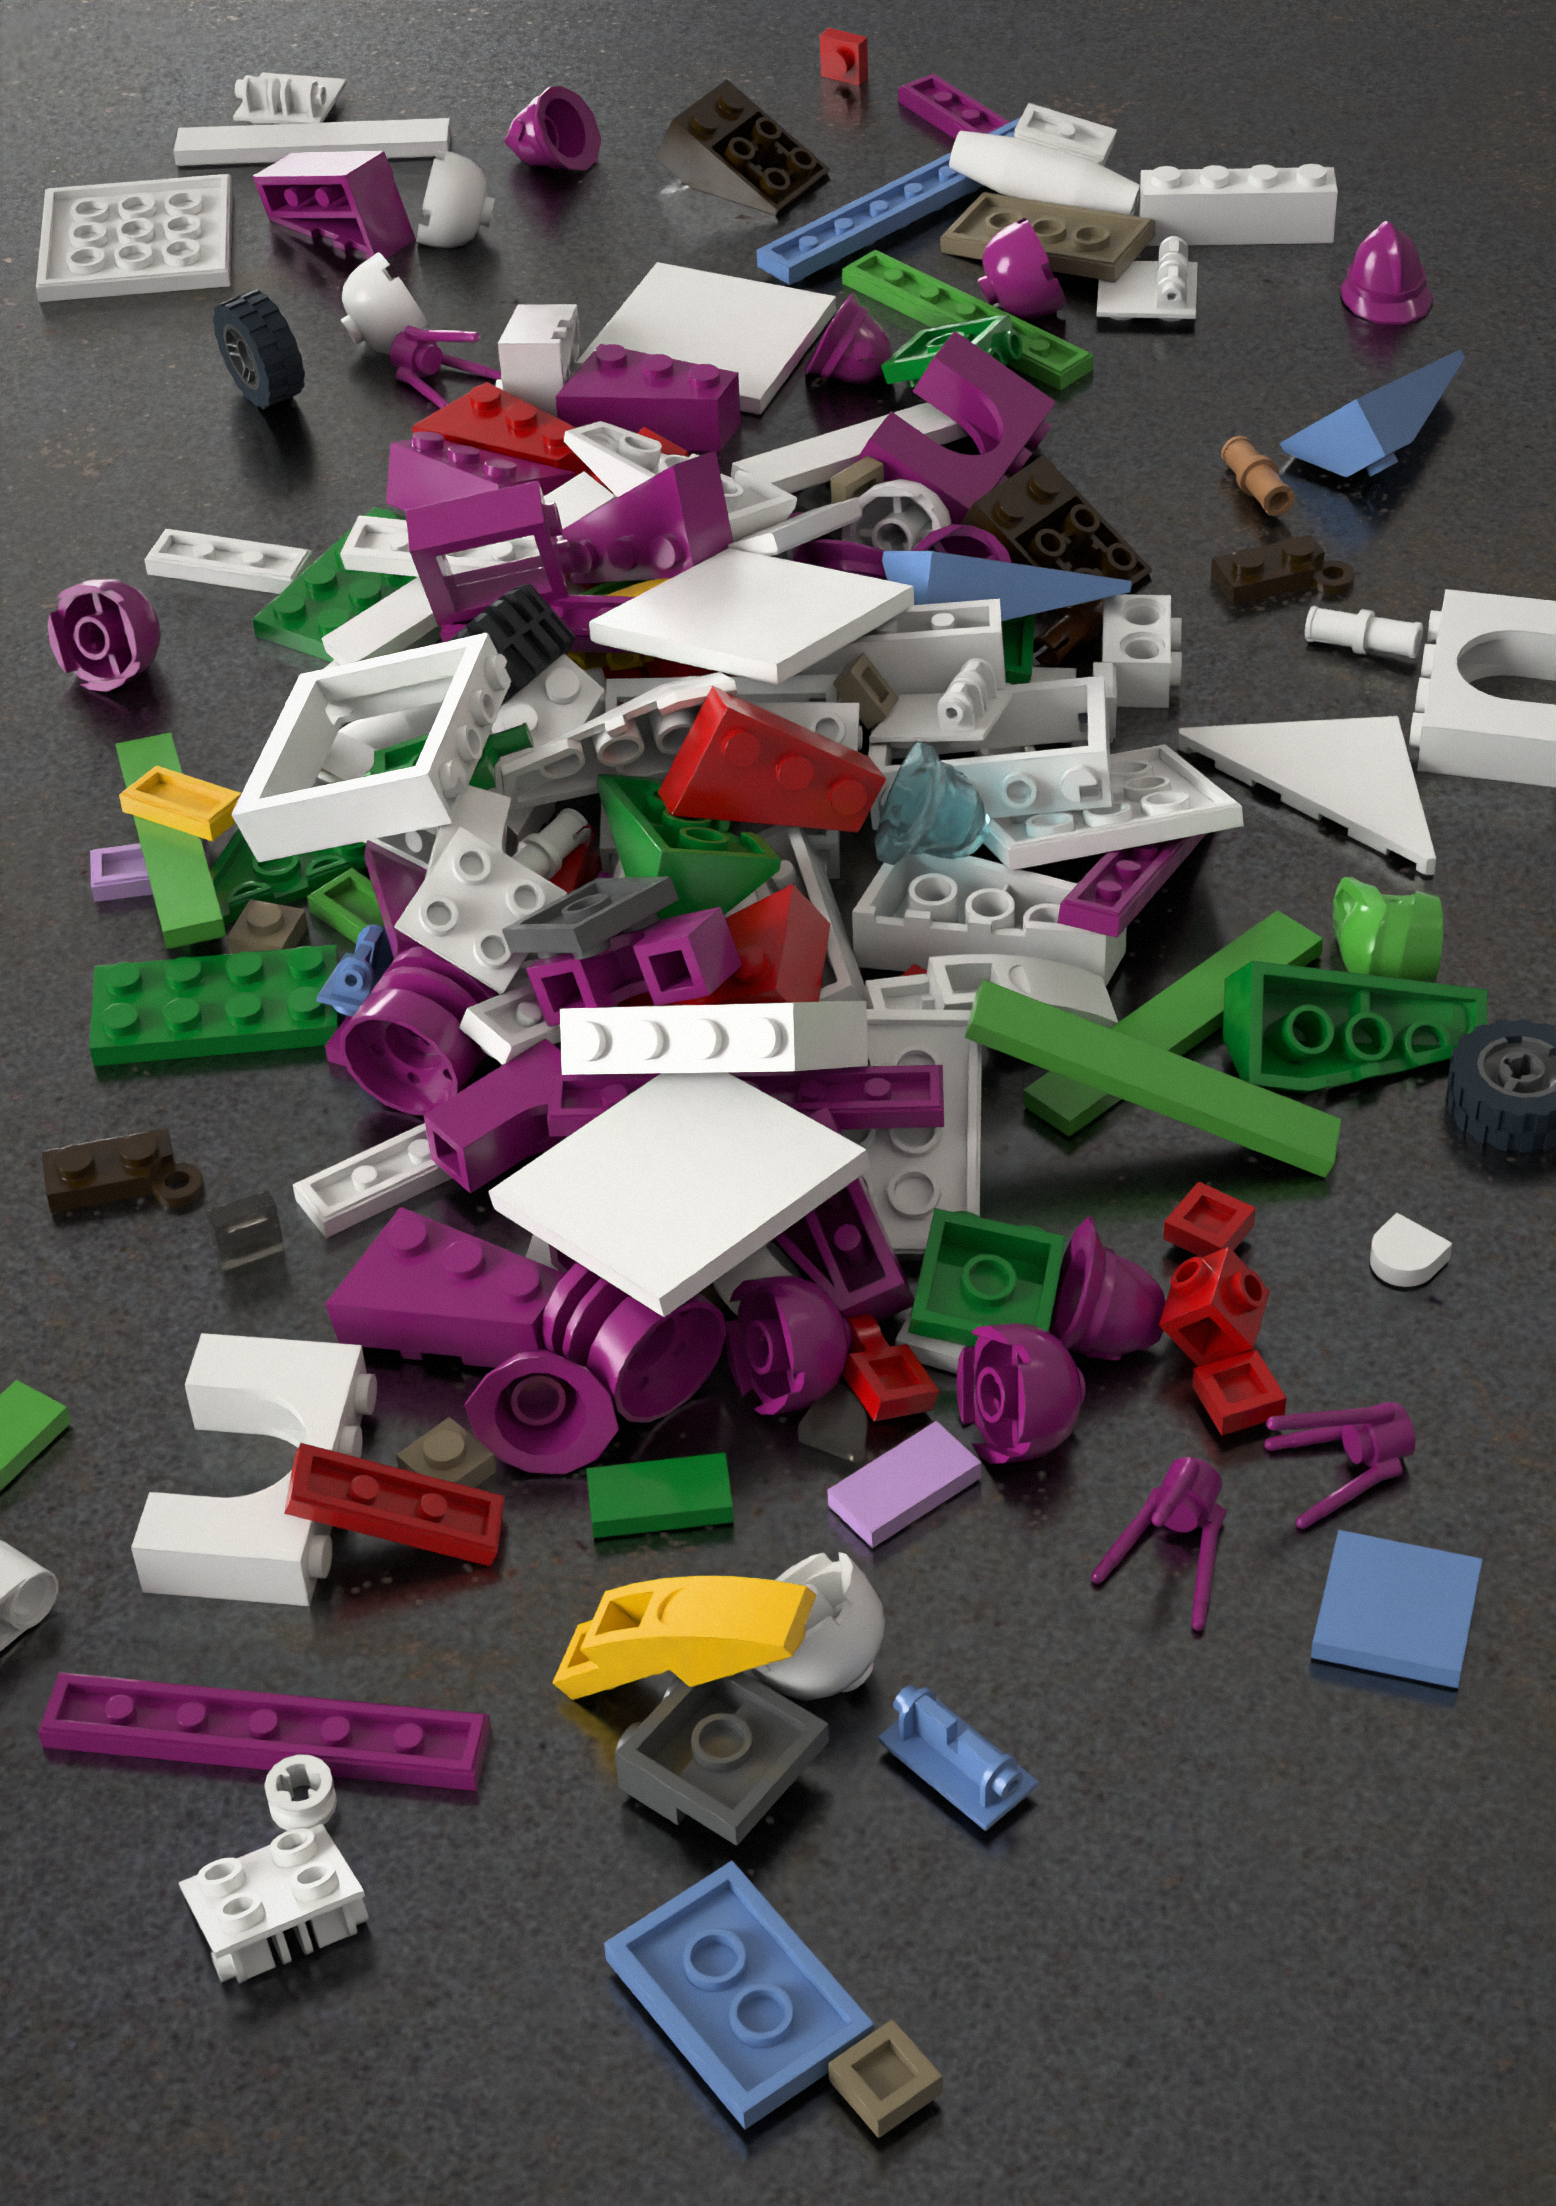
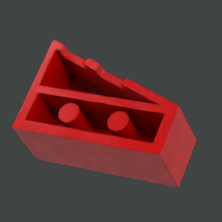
[412,382,590,477]
[658,686,886,832]
[617,884,830,1007]

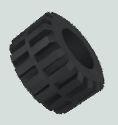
[450,583,576,706]

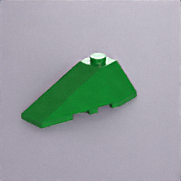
[596,774,781,919]
[1223,961,1488,1094]

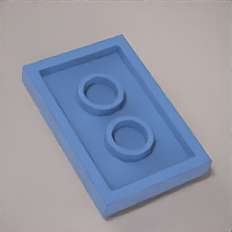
[604,1861,875,2130]

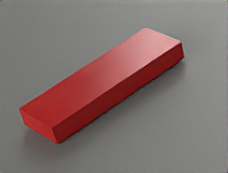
[284,1443,505,1566]

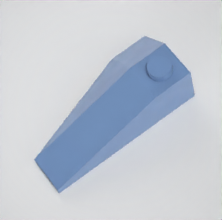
[1279,349,1465,478]
[882,551,1132,621]

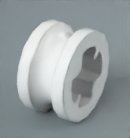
[264,1755,337,1831]

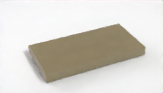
[940,192,1156,282]

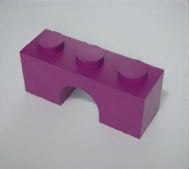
[526,907,742,1027]

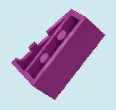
[253,151,416,260]
[555,344,741,452]
[386,432,576,511]
[562,450,734,584]
[325,1207,566,1368]

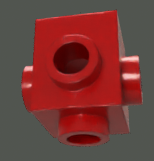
[1159,1246,1270,1367]

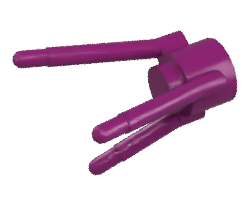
[390,325,501,409]
[1264,1402,1416,1529]
[1091,1457,1226,1631]

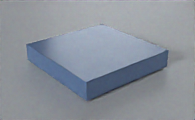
[1311,1530,1483,1688]

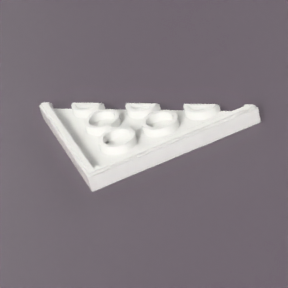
[1177,716,1436,875]

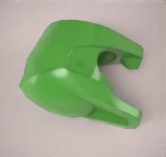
[1333,877,1443,983]

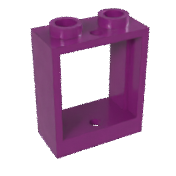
[405,481,575,626]

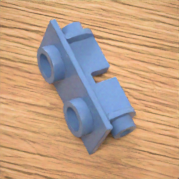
[316,924,392,1016]
[878,1685,1039,1831]

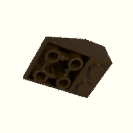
[655,79,830,215]
[960,455,1153,613]

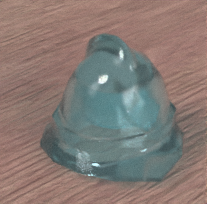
[875,740,990,866]

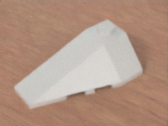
[564,421,797,541]
[500,672,737,812]

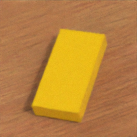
[119,765,242,842]

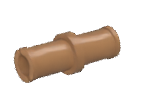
[1221,436,1295,516]

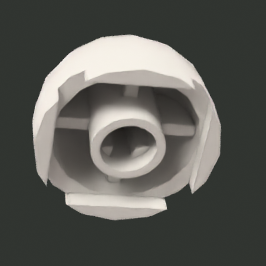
[416,149,495,248]
[340,253,429,355]
[841,479,952,551]
[750,1552,885,1701]

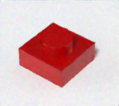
[820,27,868,86]
[1163,1182,1256,1258]
[1192,1349,1287,1436]

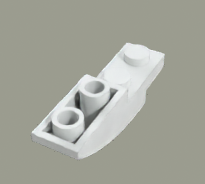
[863,954,1118,1028]

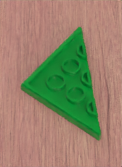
[210,827,369,925]

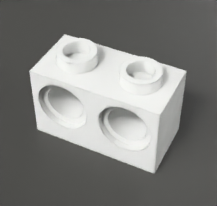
[1102,594,1182,708]

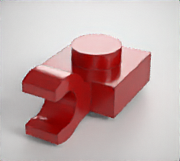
[842,1313,940,1421]

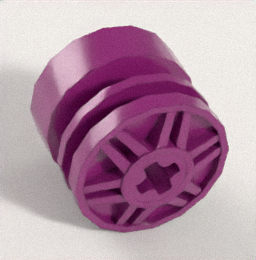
[340,946,499,1116]
[541,1262,726,1423]

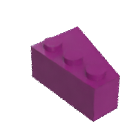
[772,1107,915,1323]

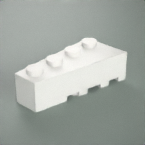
[852,838,1127,986]

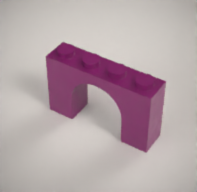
[854,331,1056,525]
[424,1038,576,1273]

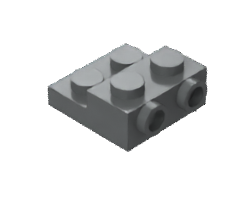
[614,1672,829,1846]

